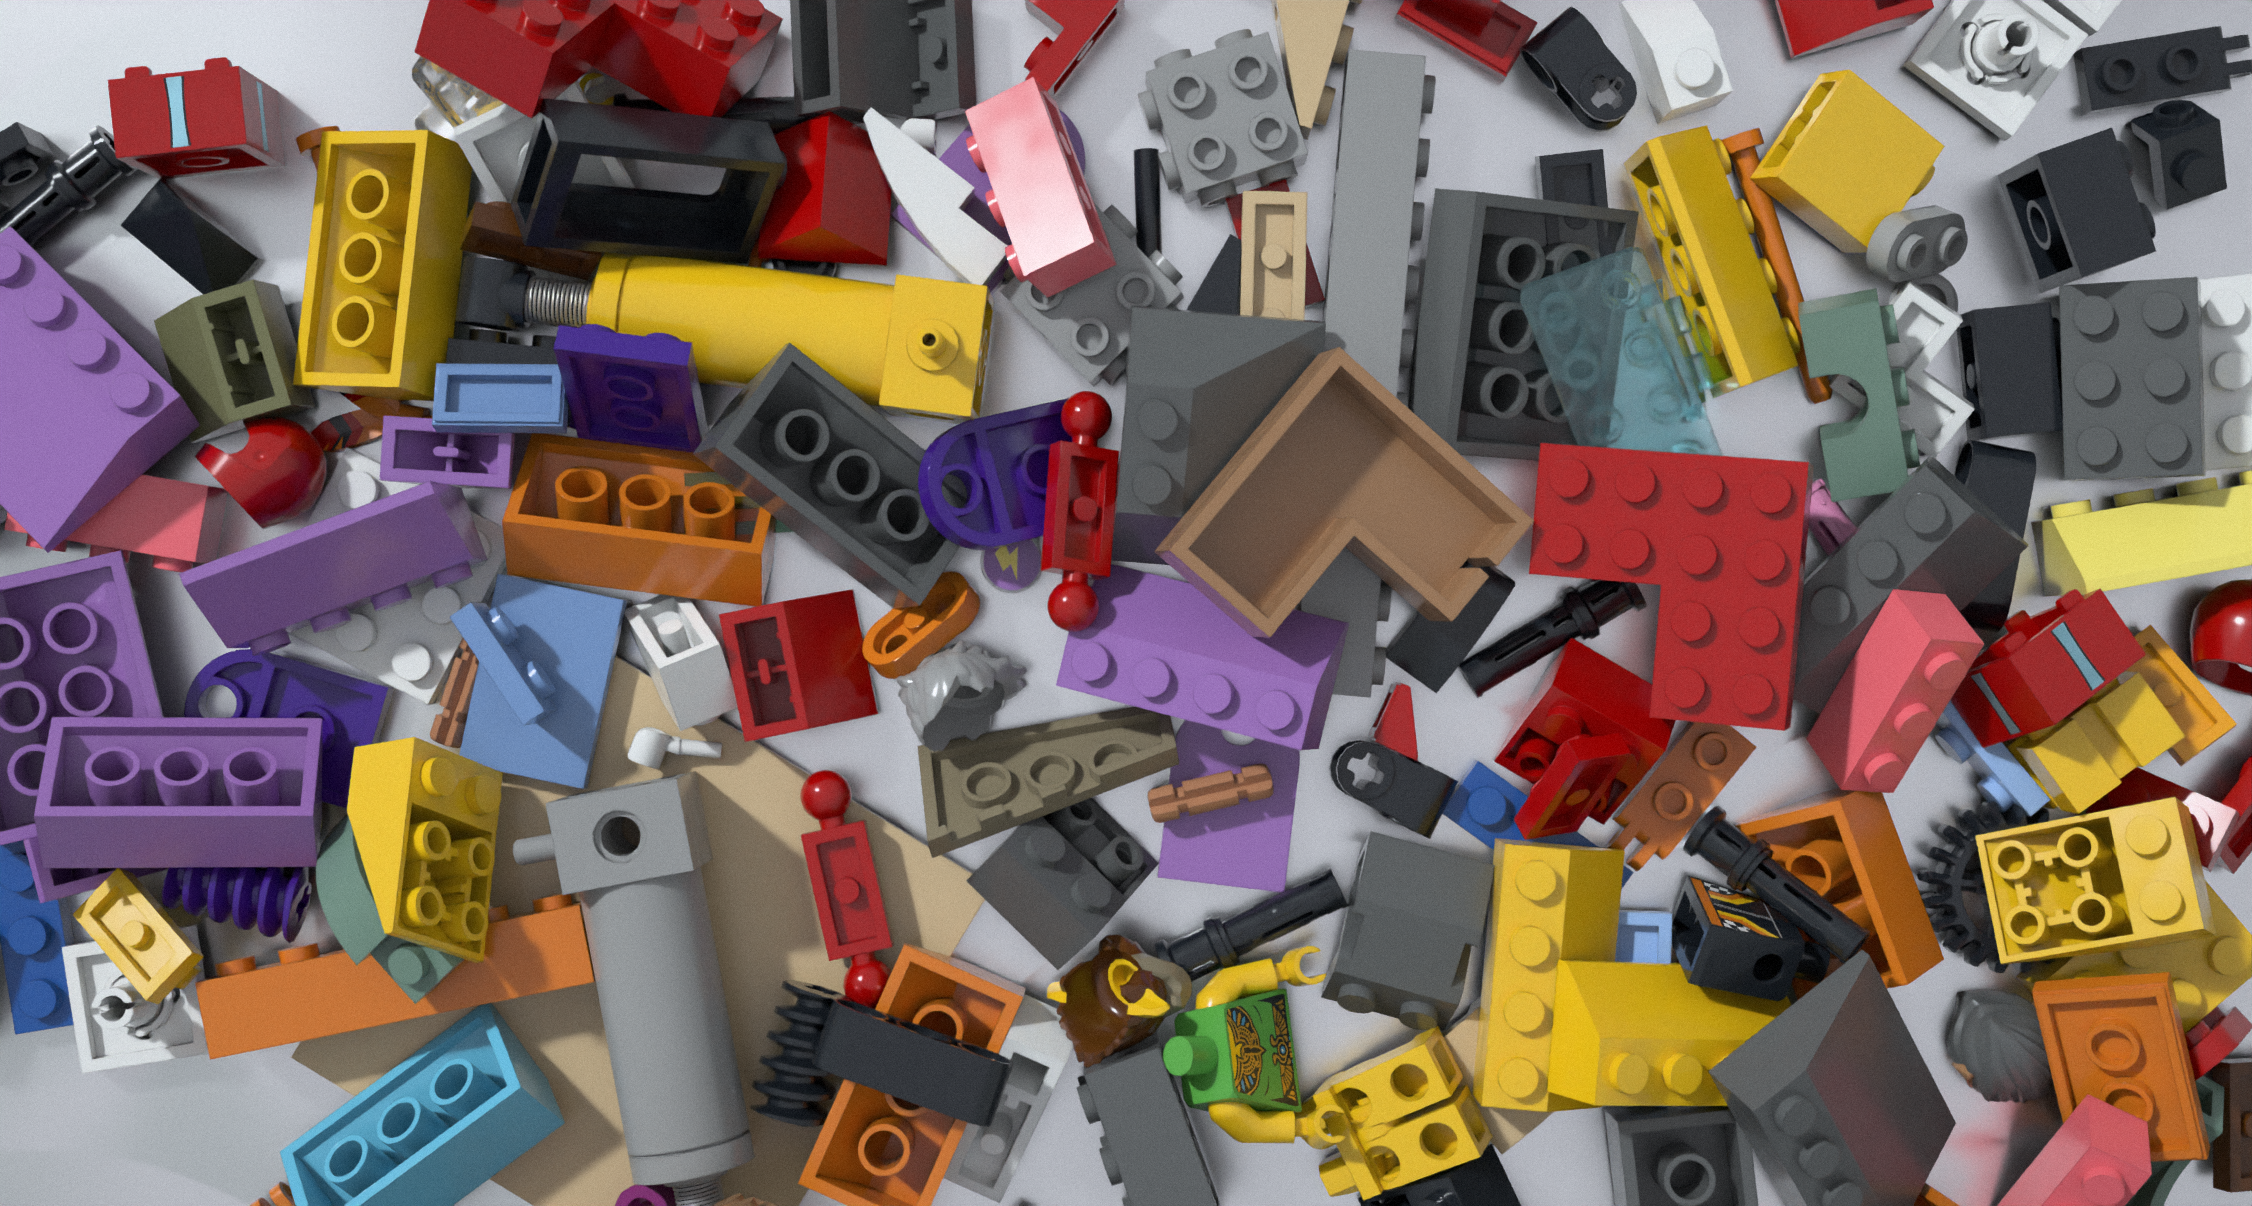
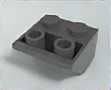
[966,798,1159,970]

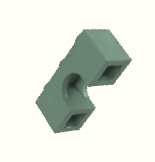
[1798,288,1920,502]

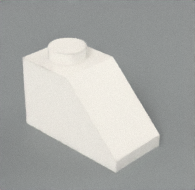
[1619,0,1733,124]
[624,595,738,731]

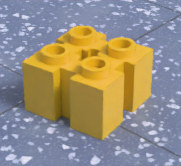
[2002,672,2185,814]

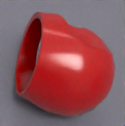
[195,417,327,529]
[2189,579,2252,696]

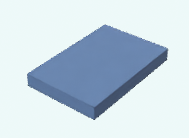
[459,574,627,789]

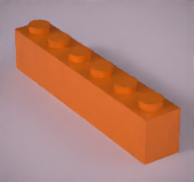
[195,893,596,1060]

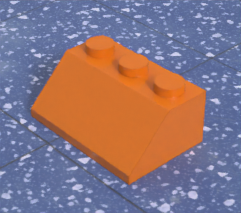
[1735,788,1944,1000]

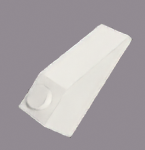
[943,994,1073,1203]

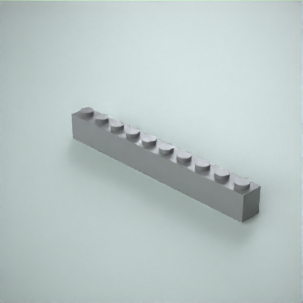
[1297,49,1436,698]

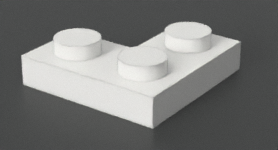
[1829,280,1975,458]

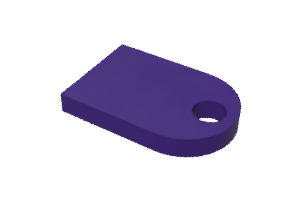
[918,398,1072,550]
[184,649,394,809]

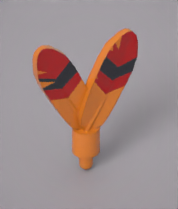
[311,392,432,453]

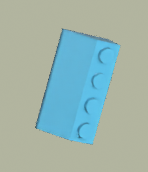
[280,1003,565,1206]

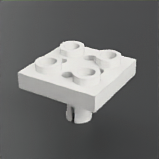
[1903,0,2088,141]
[62,924,209,1074]

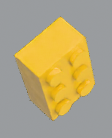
[2016,880,2252,1034]

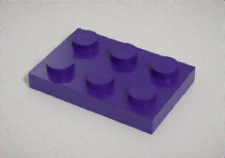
[553,324,708,453]

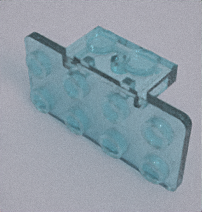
[1520,247,1723,456]

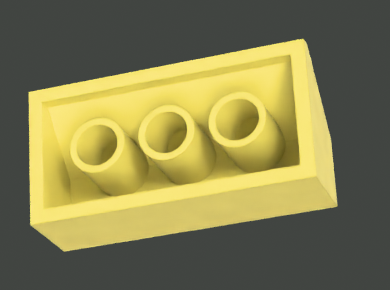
[2031,470,2252,597]

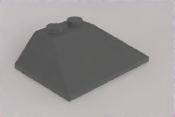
[1111,306,1326,565]

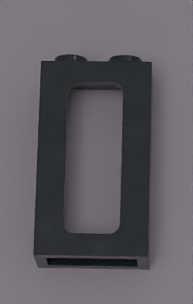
[511,98,787,264]

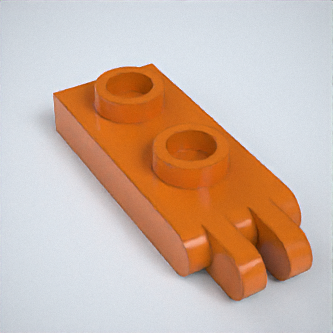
[1606,722,1756,872]

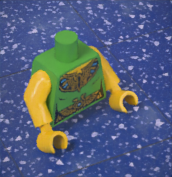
[1163,946,1346,1150]

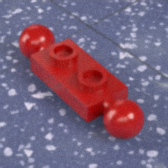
[1041,391,1119,632]
[800,770,894,1009]

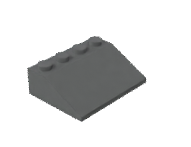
[1408,188,1639,461]
[1708,950,1956,1206]

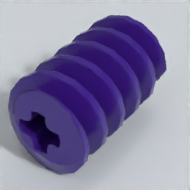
[162,867,312,943]

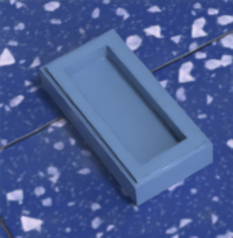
[432,363,569,433]

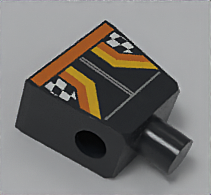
[1672,875,1830,1001]

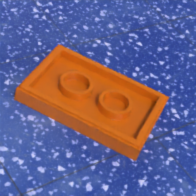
[2032,972,2210,1162]

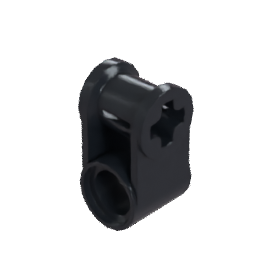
[1520,7,1637,132]
[1329,740,1458,839]

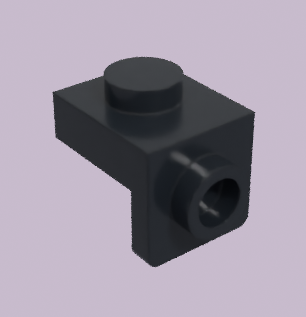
[2131,100,2227,210]

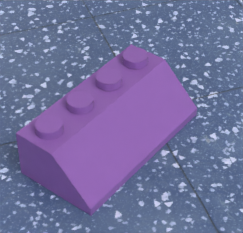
[179,481,488,656]
[1056,564,1349,750]
[34,717,323,868]

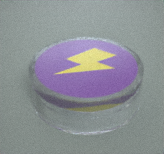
[980,539,1043,594]

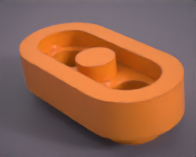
[862,571,980,679]

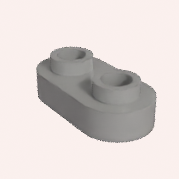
[1866,205,1968,282]

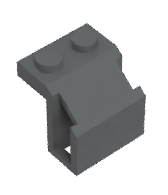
[790,0,976,124]
[1321,831,1495,1031]

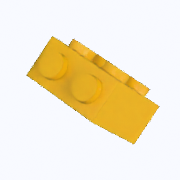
[1750,69,1945,253]

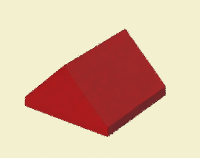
[758,111,892,266]

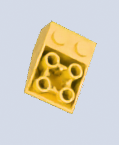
[347,737,503,963]
[1975,797,2217,965]

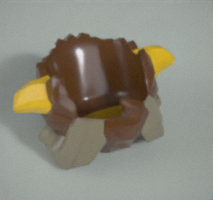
[1047,935,1192,1068]

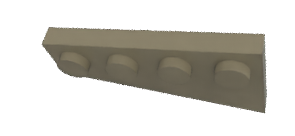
[917,707,1179,858]

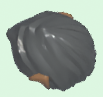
[1947,990,2054,1104]

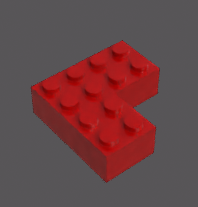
[414,0,783,119]
[1529,443,1814,731]

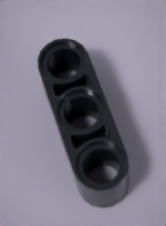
[1954,439,2036,633]
[811,998,1014,1127]

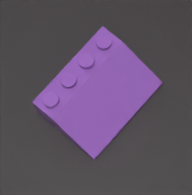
[0,226,200,553]
[0,550,164,845]

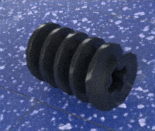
[750,980,852,1127]

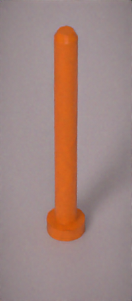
[1721,128,1833,404]

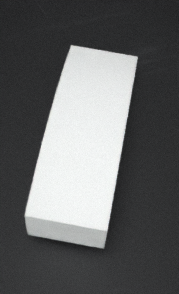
[863,107,1007,286]

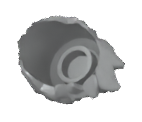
[897,641,1027,752]

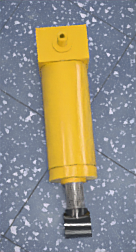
[455,252,995,424]

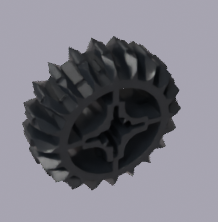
[1917,800,2055,973]

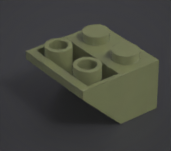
[154,279,315,443]

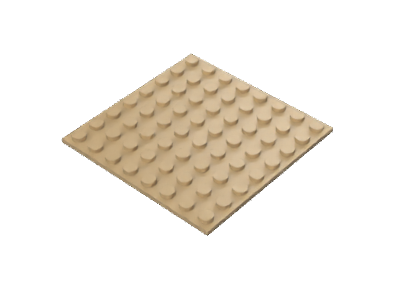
[291,656,985,1206]

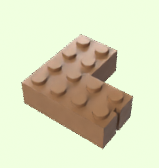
[1154,347,1534,638]

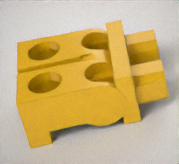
[1294,1026,1493,1201]

